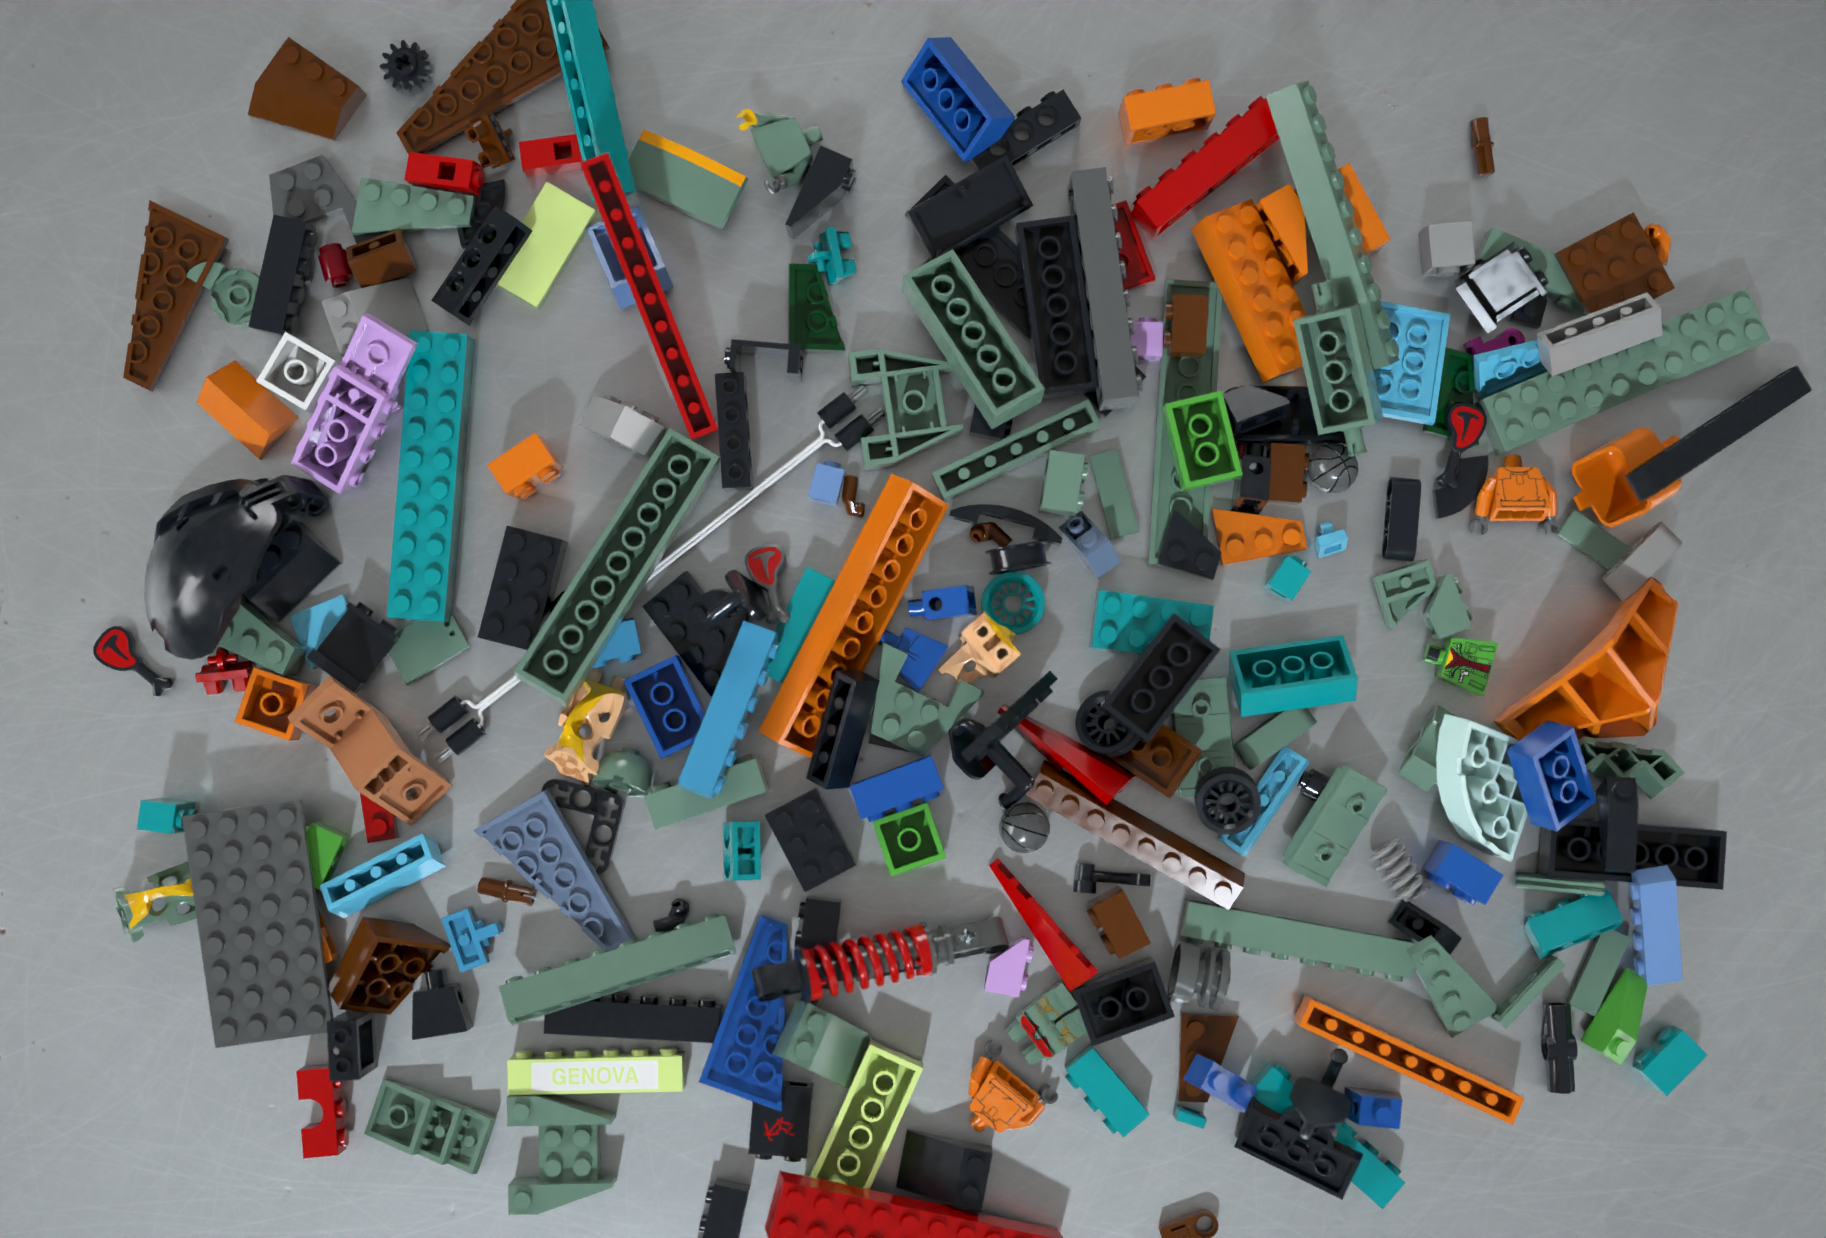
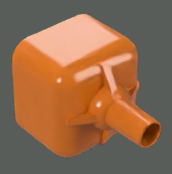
[1571,427,1682,527]

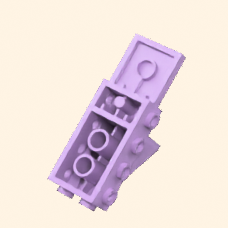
[291,313,418,494]

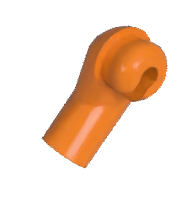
[1644,223,1671,266]

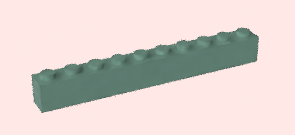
[1266,81,1399,370]

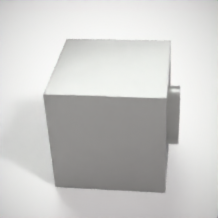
[1418,221,1475,277]

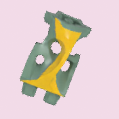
[113,862,196,943]

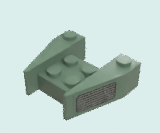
[848,349,963,471]
[507,1094,617,1215]

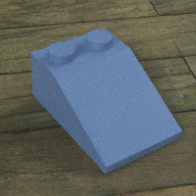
[586,206,673,309]

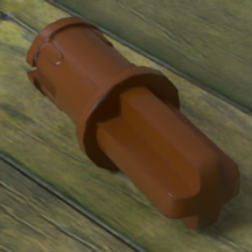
[1469,117,1495,176]
[477,877,537,906]

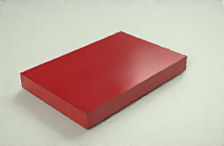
[1115,200,1156,291]

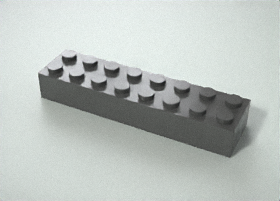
[1067,167,1142,411]

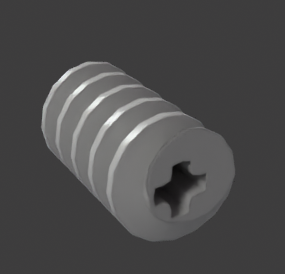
[1370,837,1430,902]

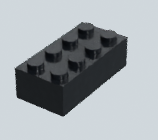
[478,526,568,650]
[1098,613,1221,743]

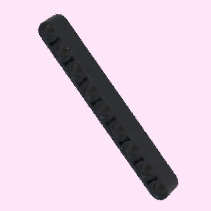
[1624,365,1812,502]

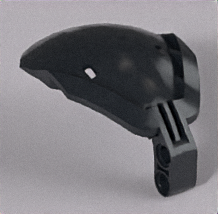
[144,475,329,660]

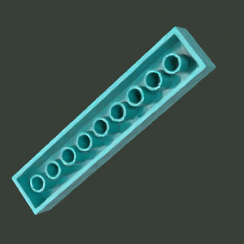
[387,330,475,623]

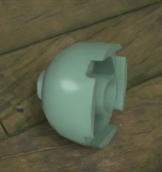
[593,747,652,797]

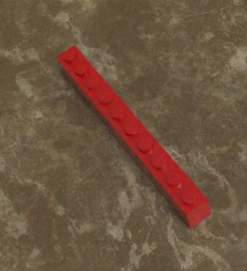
[580,152,718,440]

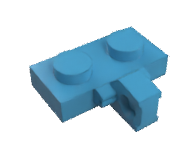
[441,907,504,973]

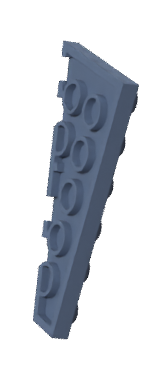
[473,789,634,951]

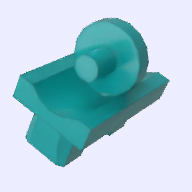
[807,227,857,285]

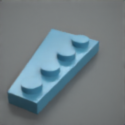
[1474,340,1548,400]

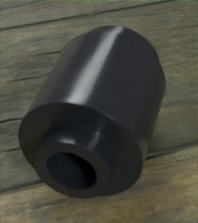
[1297,769,1331,802]

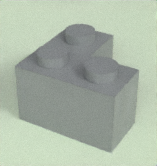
[579,394,667,458]

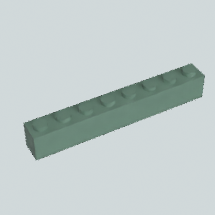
[1179,899,1417,982]
[499,914,737,1025]

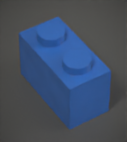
[1183,1054,1257,1113]

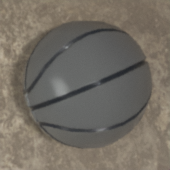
[1308,443,1359,494]
[999,803,1050,853]

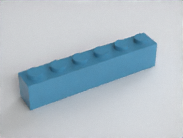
[678,621,780,800]

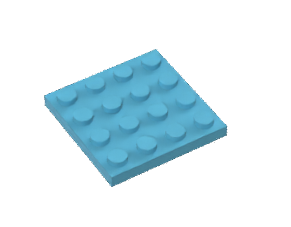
[1373,301,1450,426]

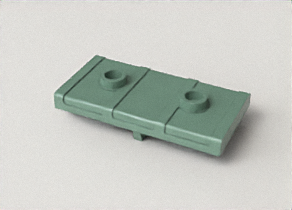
[1172,677,1236,797]
[1282,765,1388,887]

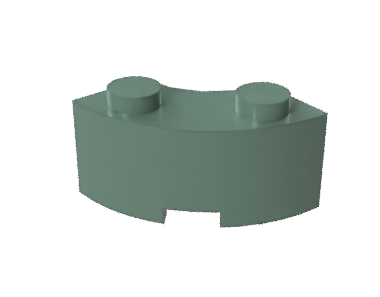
[1398,705,1457,792]

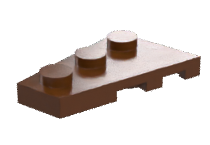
[1177,1013,1239,1103]

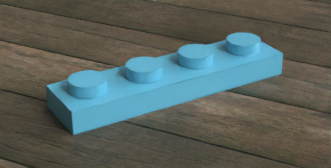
[1219,746,1310,857]

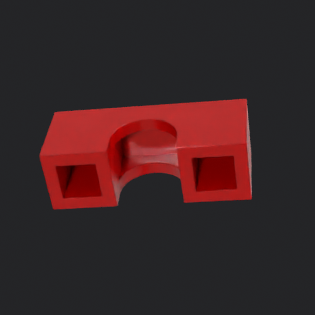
[296,1064,349,1159]

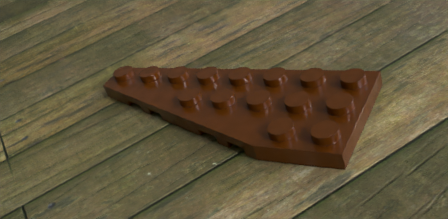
[396,0,610,155]

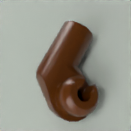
[842,475,865,518]
[969,522,1013,547]

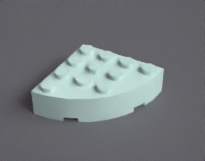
[1436,714,1527,862]

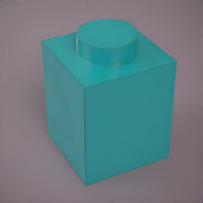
[1264,555,1311,602]

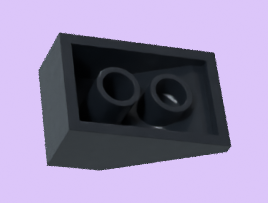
[785,145,857,239]
[1072,957,1175,1046]
[896,1129,993,1211]

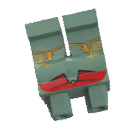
[1005,980,1088,1066]

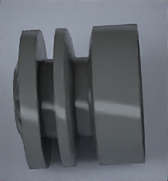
[1168,941,1231,1011]

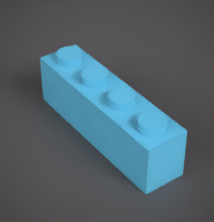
[320,833,446,918]

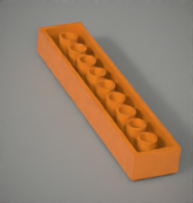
[758,474,949,758]

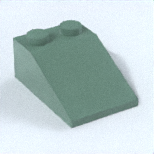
[772,1000,872,1089]

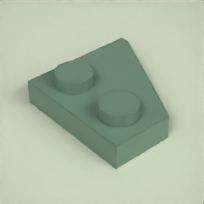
[1372,559,1437,630]

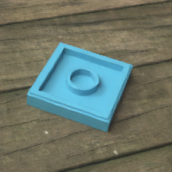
[289,595,348,669]

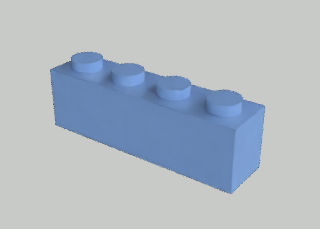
[1628,865,1683,986]

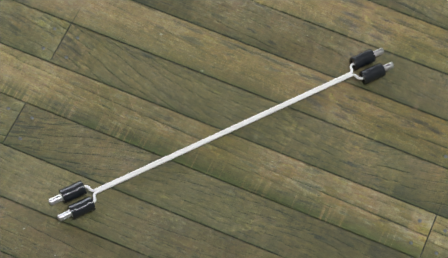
[417,385,885,763]

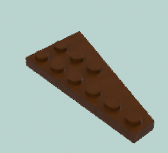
[123,200,229,392]

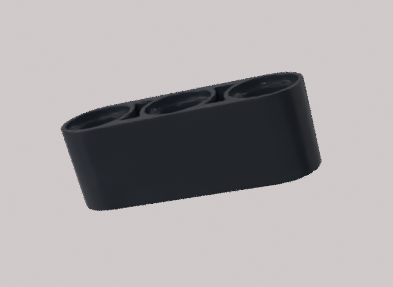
[1382,477,1421,562]

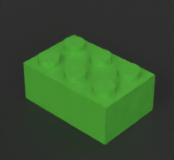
[1161,390,1243,492]

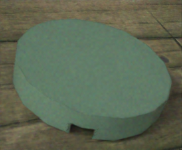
[210,268,260,326]

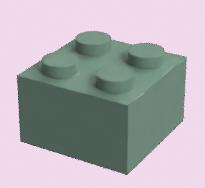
[1038,450,1089,517]

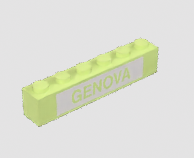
[507,1047,686,1095]

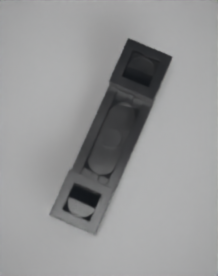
[949,504,1062,546]

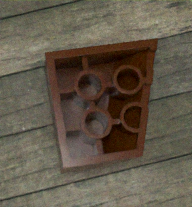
[247,37,367,141]
[329,917,451,1015]

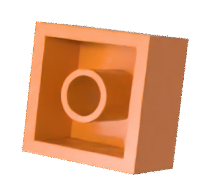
[487,433,564,500]
[235,667,318,741]

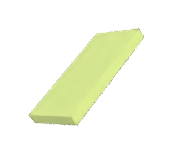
[497,181,597,309]

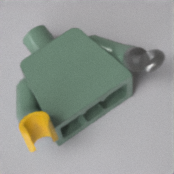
[736,109,823,194]

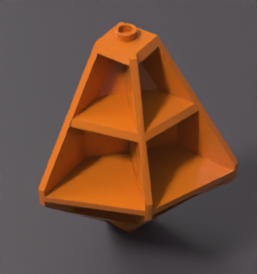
[1493,577,1679,740]

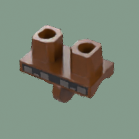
[464,111,515,169]

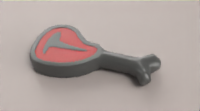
[745,544,791,625]

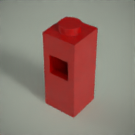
[519,134,583,177]
[404,152,485,196]

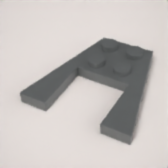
[269,155,380,286]

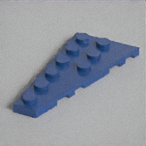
[699,915,788,1112]

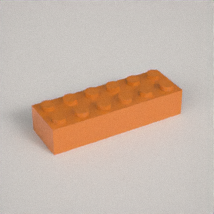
[1191,199,1306,384]

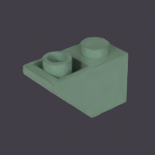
[1423,573,1473,640]

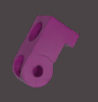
[1463,328,1525,370]

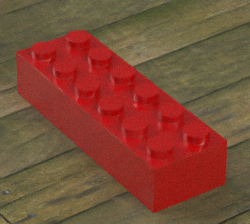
[1131,96,1280,240]

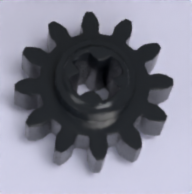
[380,40,433,93]

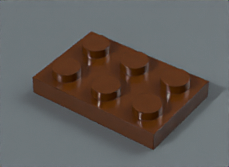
[1104,724,1203,799]

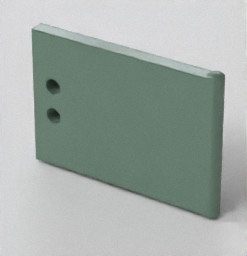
[389,613,470,685]

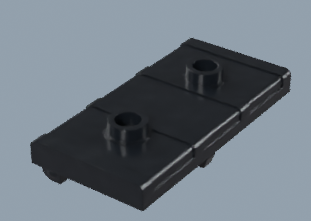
[906,154,1034,260]
[1235,386,1346,444]

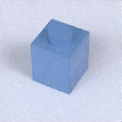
[808,460,846,506]

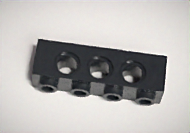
[969,89,1081,172]
[431,205,532,326]
[715,372,754,492]

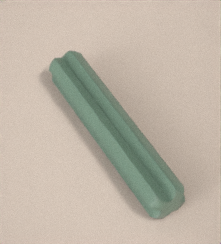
[1516,872,1606,896]

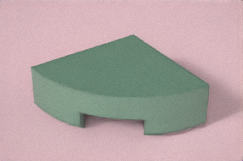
[186,262,227,291]

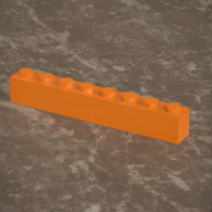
[1293,995,1525,1125]

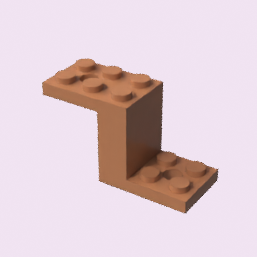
[288,676,452,826]

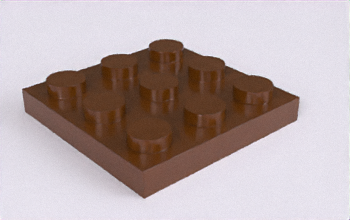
[1554,212,1675,315]

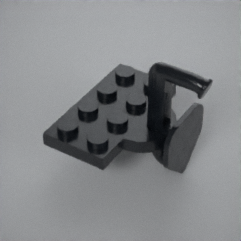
[642,569,770,697]
[949,671,1058,810]
[1234,1048,1363,1200]

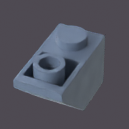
[1059,511,1122,579]

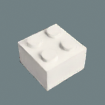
[256,332,340,414]

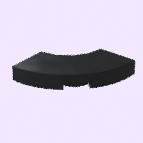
[457,179,507,249]
[1432,455,1489,519]

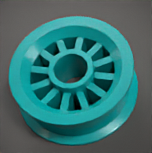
[981,571,1045,635]

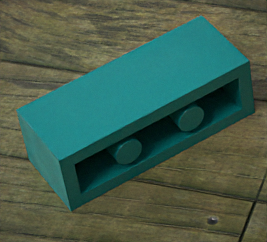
[1524,888,1624,960]
[1065,1043,1150,1138]

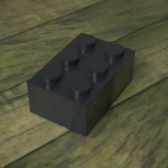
[765,787,857,892]

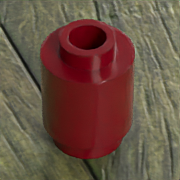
[318,243,354,288]

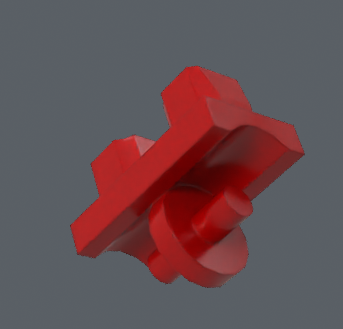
[195,647,256,695]

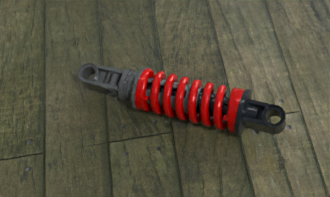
[751,917,1009,1004]

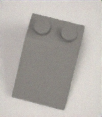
[321,277,430,357]

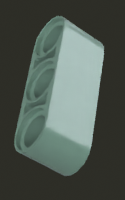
[1233,708,1317,770]

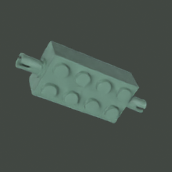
[1293,280,1383,457]

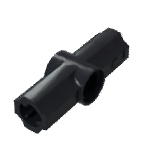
[1541,1002,1578,1094]

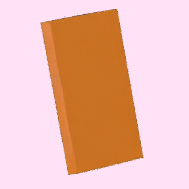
[196,360,299,460]

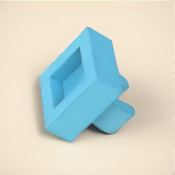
[1314,521,1348,558]

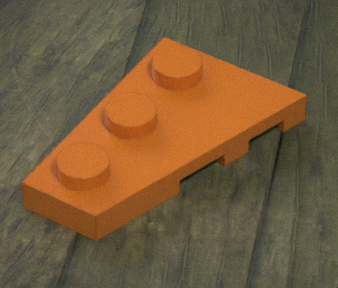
[1211,509,1307,565]

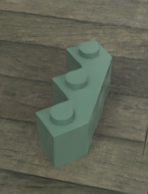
[1578,736,1684,800]

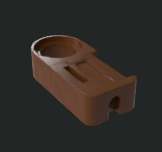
[1158,1209,1219,1238]

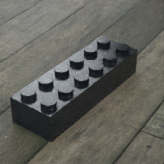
[1015,215,1099,399]
[1538,818,1727,890]

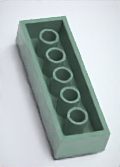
[902,249,1045,429]

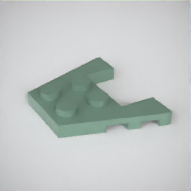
[869,642,985,757]

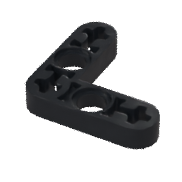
[541,779,625,875]

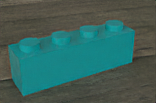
[767,567,835,684]

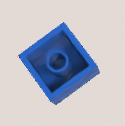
[1421,840,1504,906]

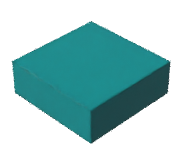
[1173,1104,1207,1129]

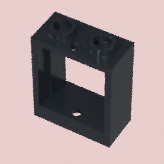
[327,1011,377,1081]

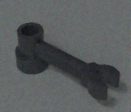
[1073,863,1151,894]

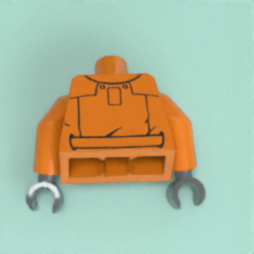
[1468,454,1560,535]
[968,1040,1058,1133]

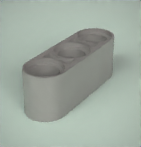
[1602,522,1683,600]

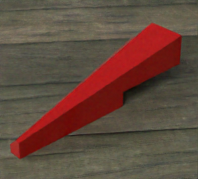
[997,704,1137,806]
[989,858,1098,991]

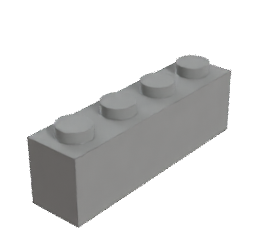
[1537,293,1662,376]

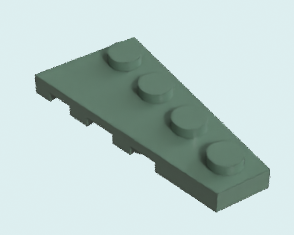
[351,177,476,236]
[1406,935,1501,1038]

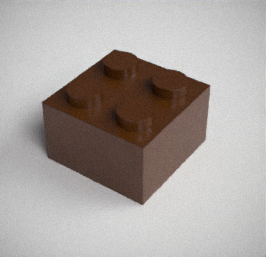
[1086,886,1151,959]

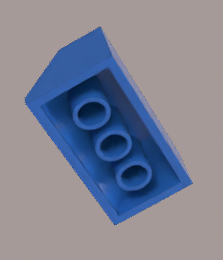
[901,37,1015,162]

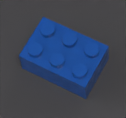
[623,655,706,759]
[1507,721,1597,832]
[849,755,944,822]

